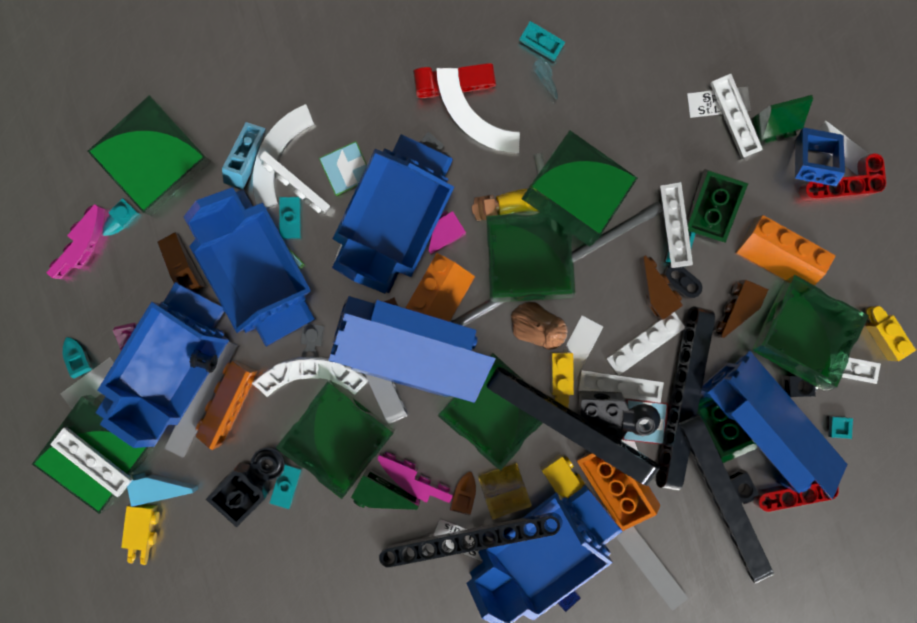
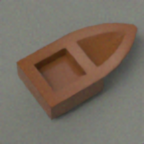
[450,472,476,516]

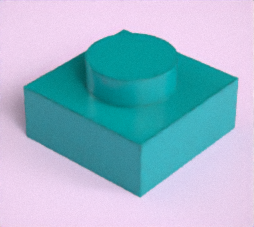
[828,416,853,439]

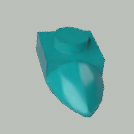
[102,198,140,236]
[62,337,93,379]

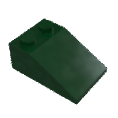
[751,95,813,144]
[687,169,749,243]
[697,397,757,463]
[351,469,420,510]

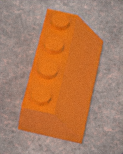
[736,215,836,293]
[405,253,475,322]
[195,360,258,450]
[577,452,661,531]

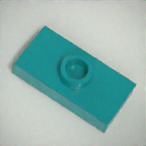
[279,197,301,239]
[270,464,302,509]

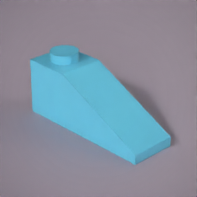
[222,122,265,189]
[127,472,198,507]

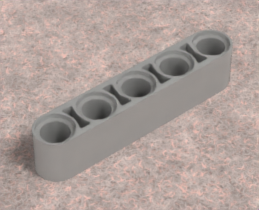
[365,374,408,424]

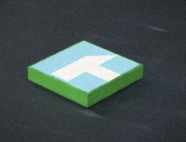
[319,141,367,196]

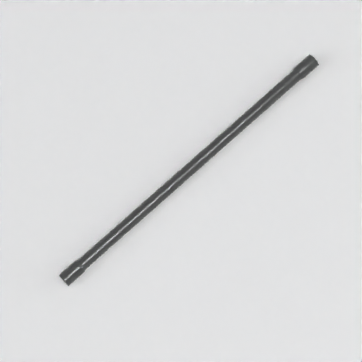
[451,201,664,326]

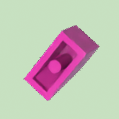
[428,211,466,255]

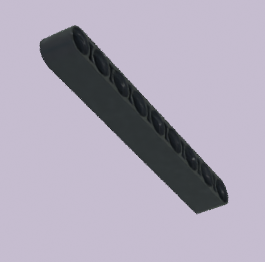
[656,306,715,490]
[486,367,660,486]
[678,414,774,584]
[379,512,563,568]

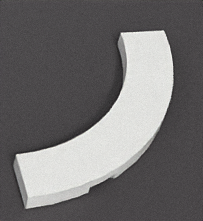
[437,67,520,153]
[253,104,314,208]
[252,357,368,397]

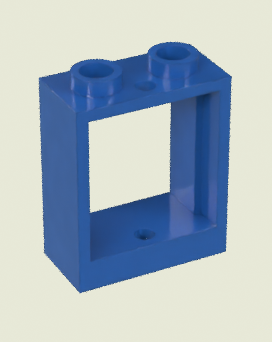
[795,128,845,186]

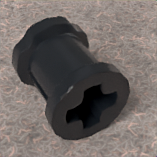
[189,349,218,373]

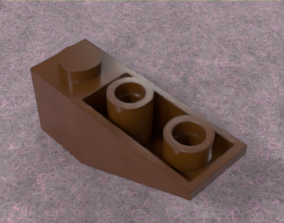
[157,232,205,292]
[640,255,683,320]
[716,280,769,338]

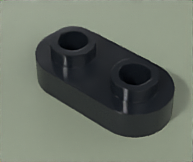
[664,265,703,298]

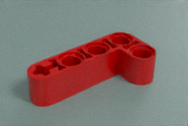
[413,63,496,98]
[799,153,886,201]
[753,480,839,512]

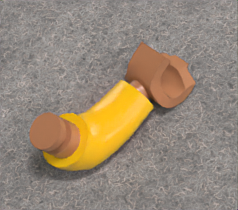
[472,188,549,221]

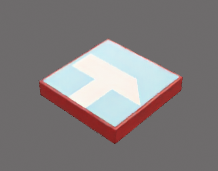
[622,399,668,444]

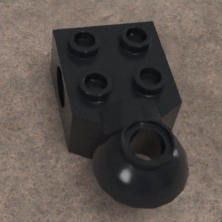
[578,391,661,440]
[205,447,285,528]

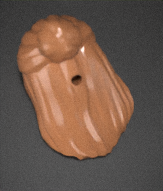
[511,302,568,350]

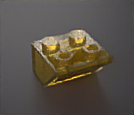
[478,462,532,520]

